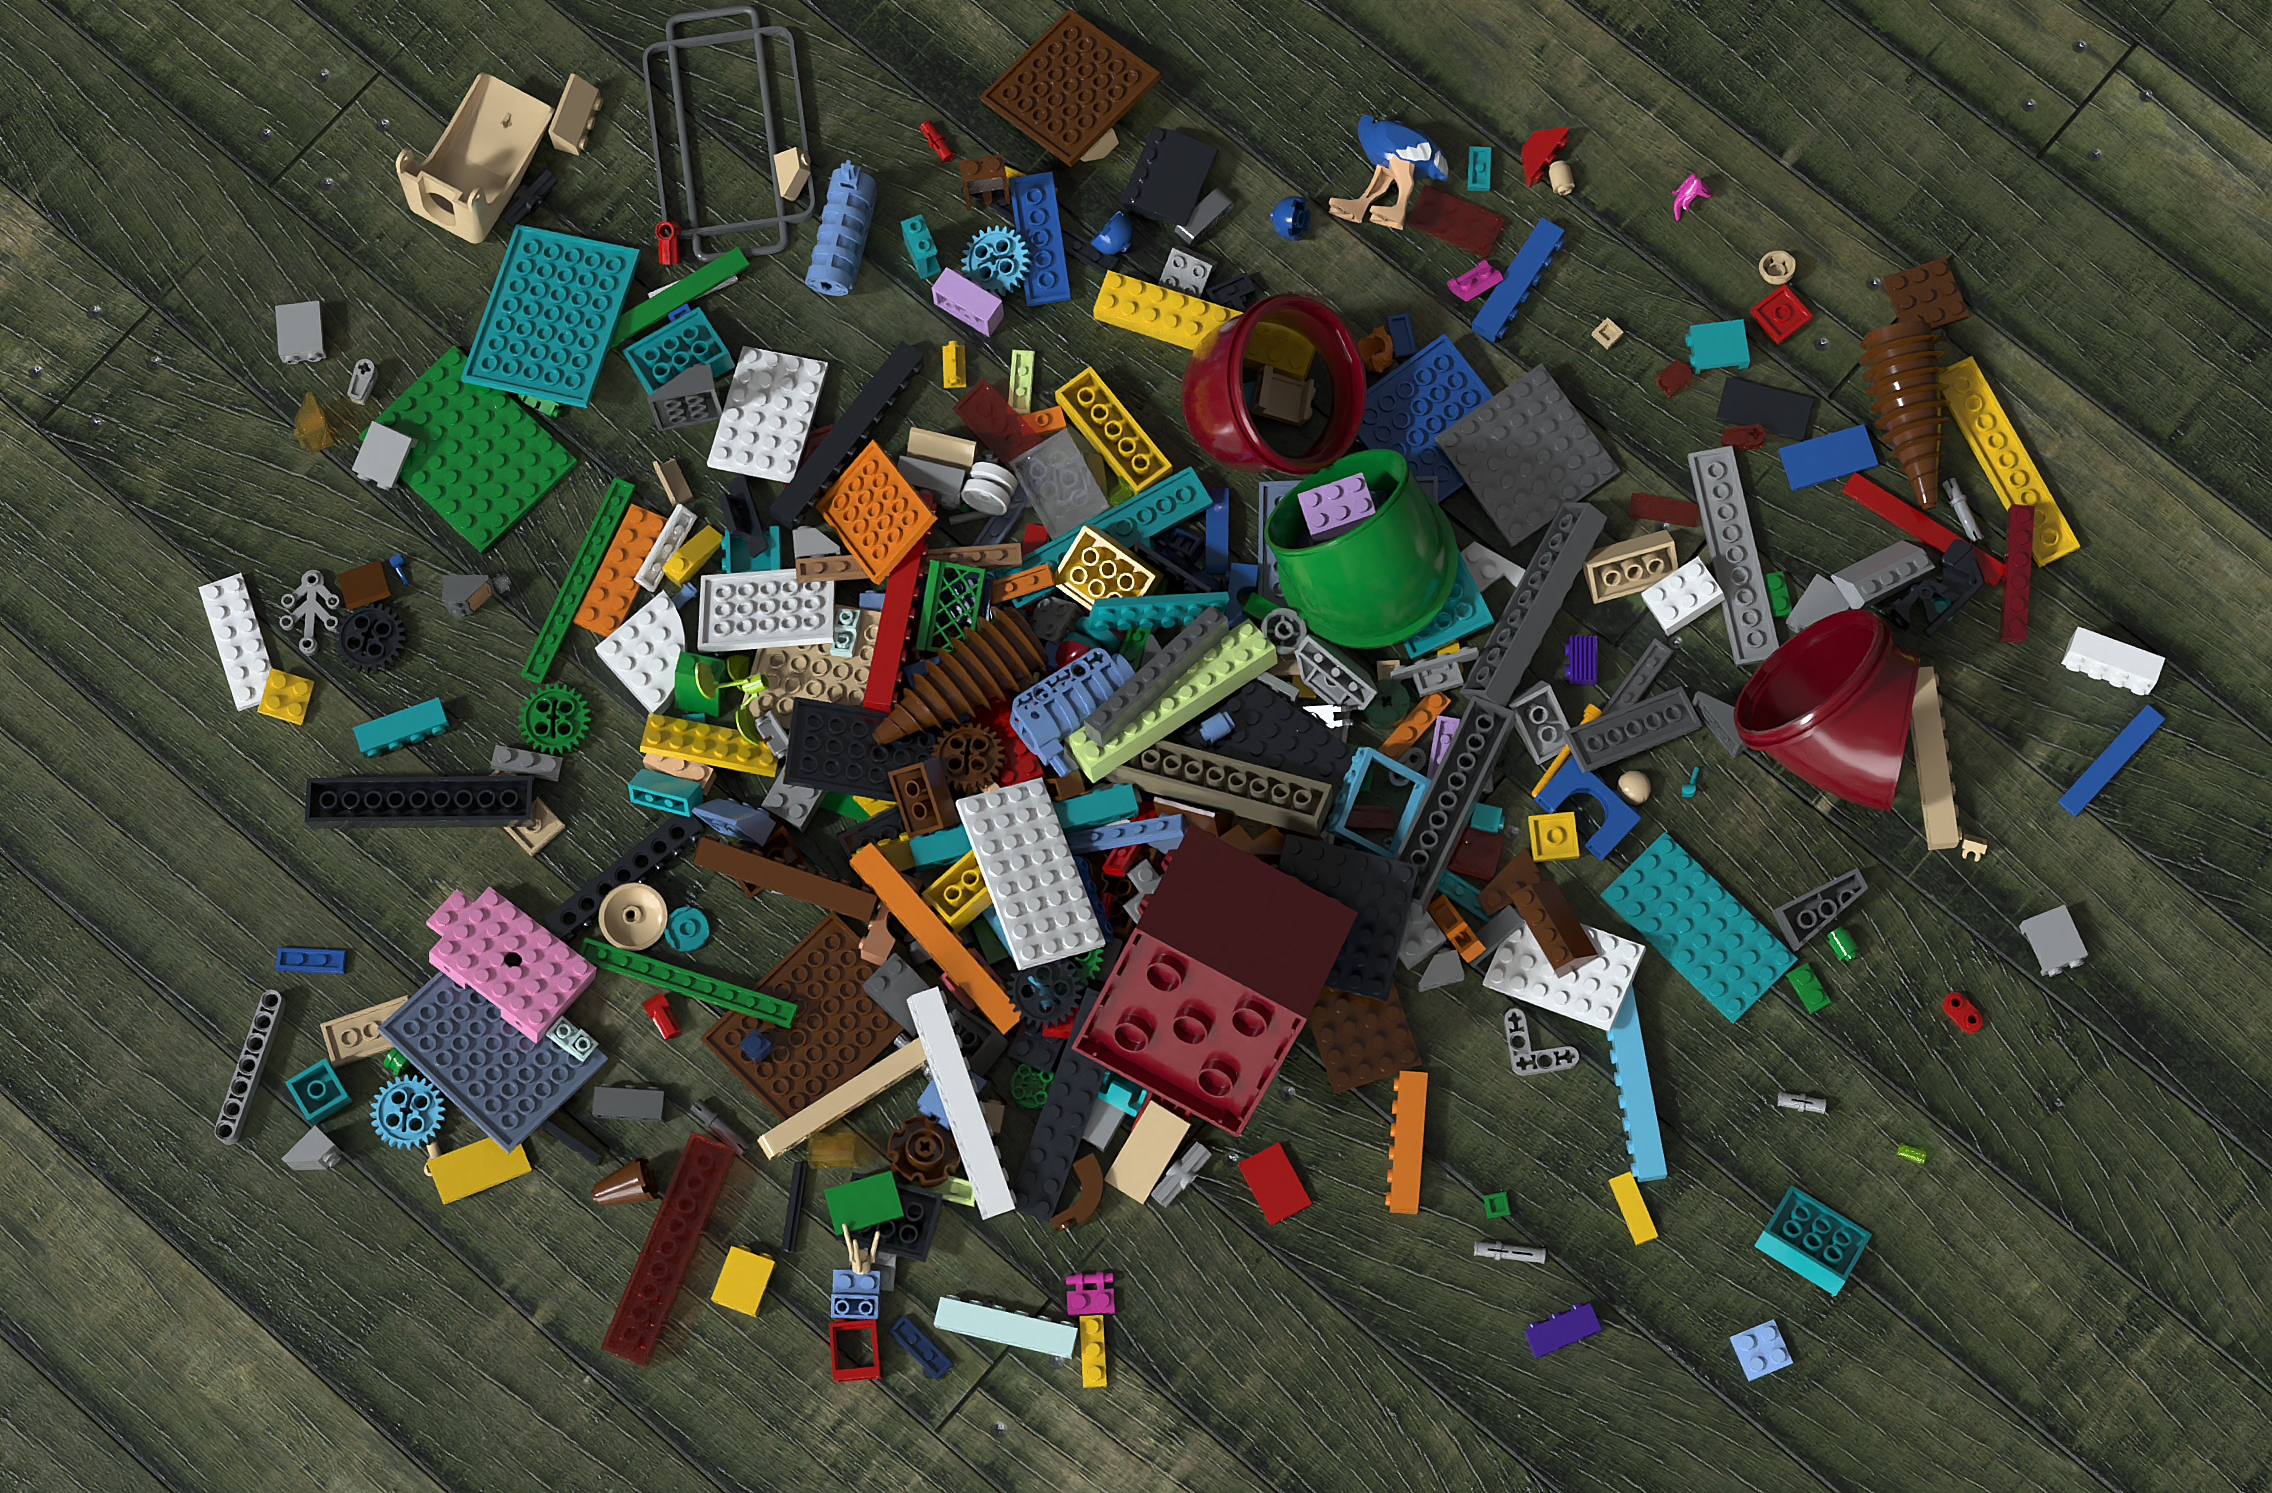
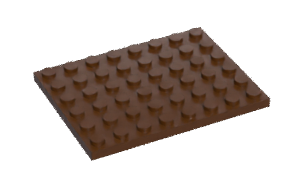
[700,911,905,1123]

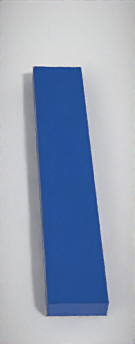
[2058,704,2165,817]

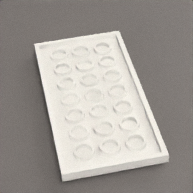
[955,777,1106,970]

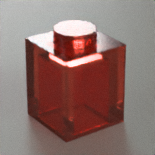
[1655,359,1692,398]

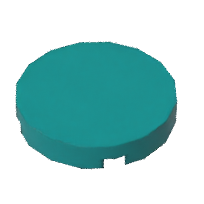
[664,907,710,953]

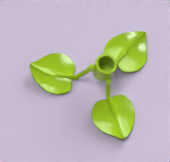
[695,655,770,745]

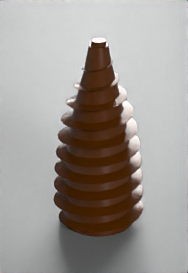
[1858,321,1951,510]
[872,606,1049,745]

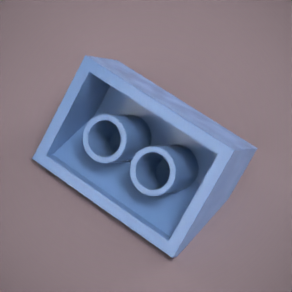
[691,798,776,847]

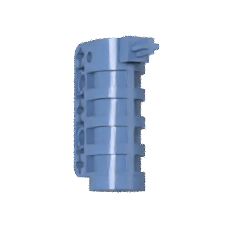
[805,160,877,296]
[1010,648,1135,777]

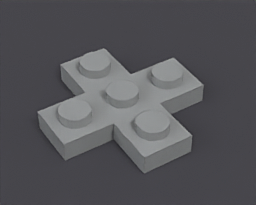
[1123,859,1165,924]

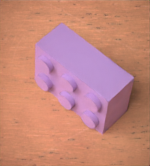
[932,267,1004,337]
[1297,473,1376,544]

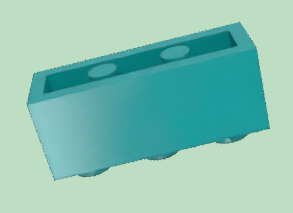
[628,769,703,817]

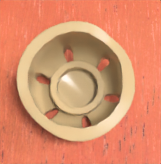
[1759,251,1795,285]

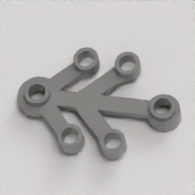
[280,570,341,656]

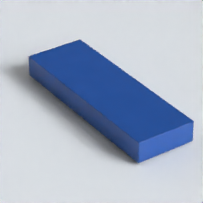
[275,947,347,974]

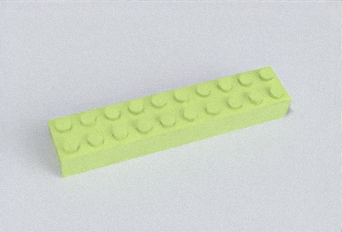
[1064,619,1278,783]

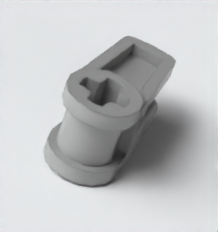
[347,359,379,405]

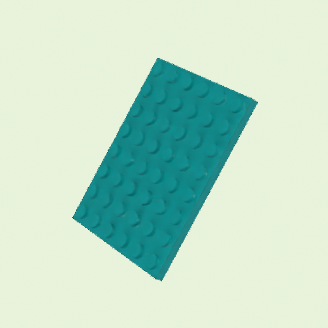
[461,224,641,409]

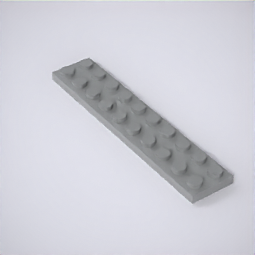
[1687,446,1779,667]

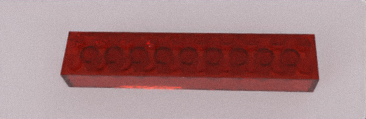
[600,1132,737,1369]

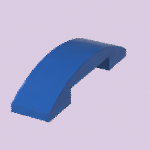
[1206,488,1229,575]

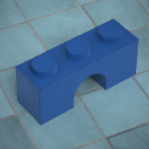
[1224,563,1258,631]

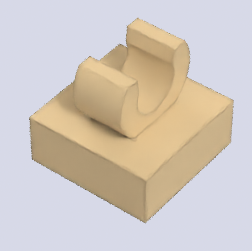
[1962,833,1987,862]

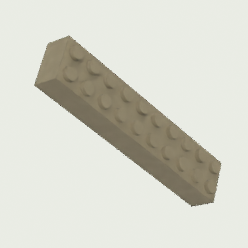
[1102,740,1333,837]

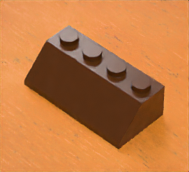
[1510,880,1599,979]

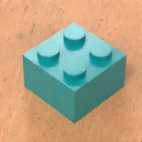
[285,1058,353,1126]

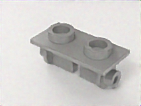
[754,710,789,759]

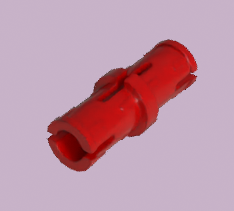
[919,120,955,163]

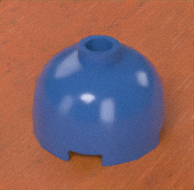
[1270,196,1310,241]
[1091,211,1133,255]

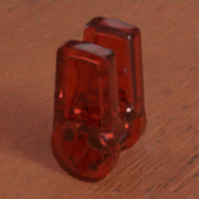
[1721,424,1765,450]

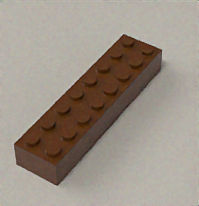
[691,834,877,922]

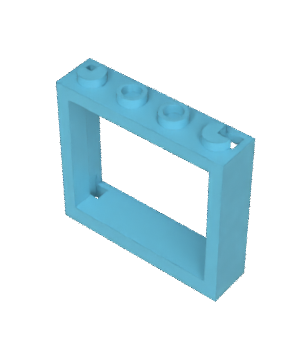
[1325,747,1432,859]

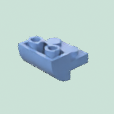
[831,1268,881,1319]

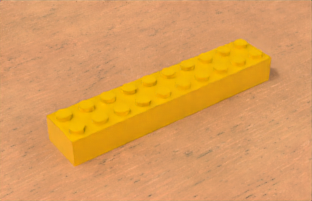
[1093,270,1316,382]

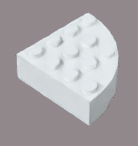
[595,590,688,715]

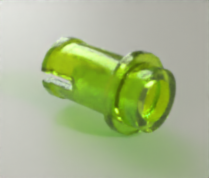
[1896,1143,1927,1165]

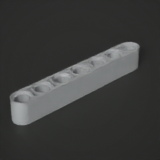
[214,990,286,1145]

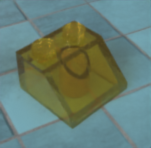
[293,391,335,454]
[807,1132,858,1169]

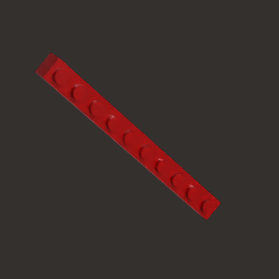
[863,492,937,713]

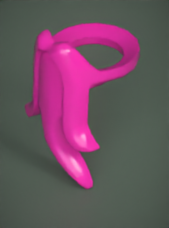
[1672,173,1713,221]

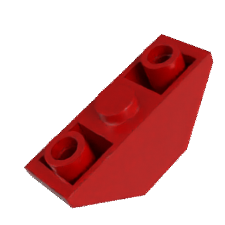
[1521,127,1569,187]

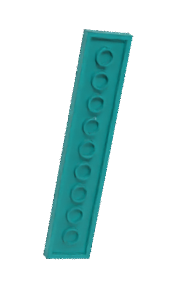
[995,466,1213,609]

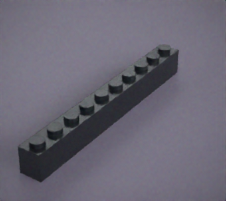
[770,341,925,530]

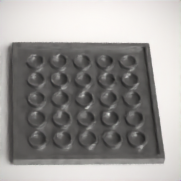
[1433,363,1620,548]

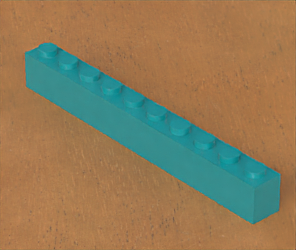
[909,783,1138,873]

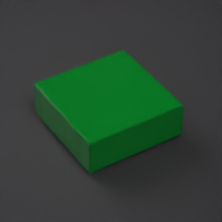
[1483,1192,1511,1220]

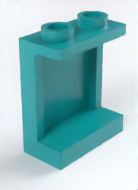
[901,215,941,279]
[1685,319,1750,374]
[721,526,782,574]

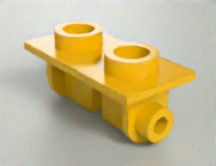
[943,341,966,388]

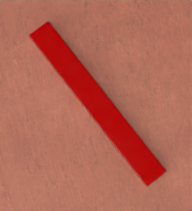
[1842,472,2004,587]

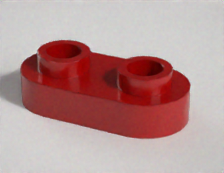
[1942,992,1983,1034]

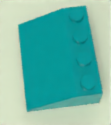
[622,307,735,396]
[1754,1185,1872,1296]

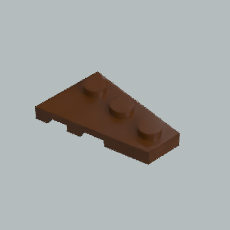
[1476,847,1545,917]

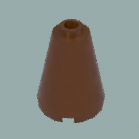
[591,1155,659,1206]

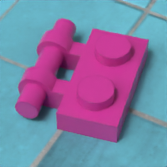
[1066,1271,1115,1316]

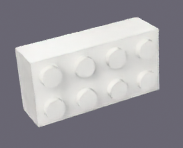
[2061,627,2165,695]

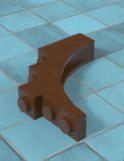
[1219,824,1324,865]

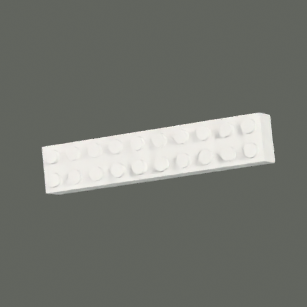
[907,986,1017,1220]

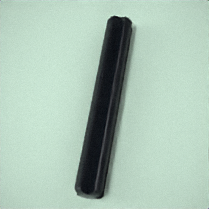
[781,1162,808,1254]

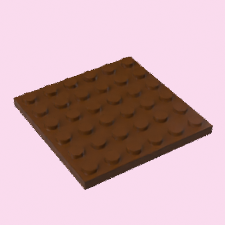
[979,8,1162,167]

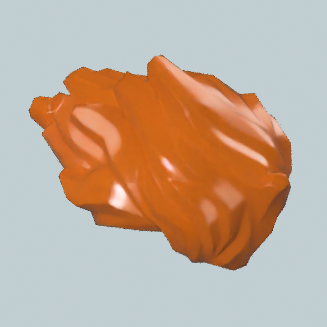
[1357,325,1394,374]

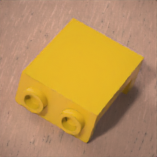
[711,1245,777,1317]

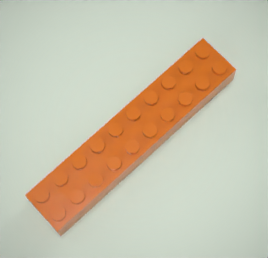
[850,842,1022,1036]

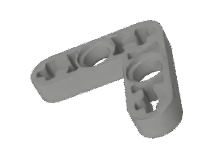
[1504,1009,1579,1076]

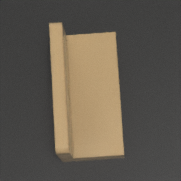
[652,458,694,508]

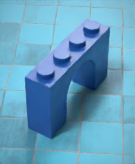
[1534,756,1641,861]

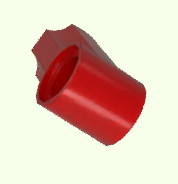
[655,220,681,264]
[642,992,682,1041]

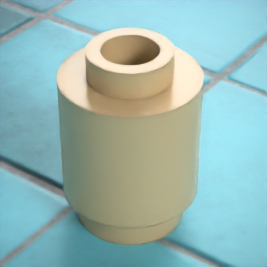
[1549,161,1575,195]

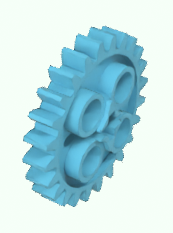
[961,225,1032,296]
[370,1075,447,1150]

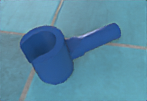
[390,553,409,585]

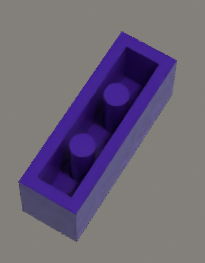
[1524,1302,1602,1360]

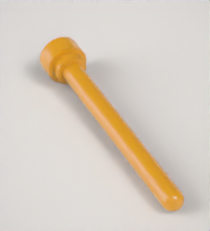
[1532,704,1604,797]

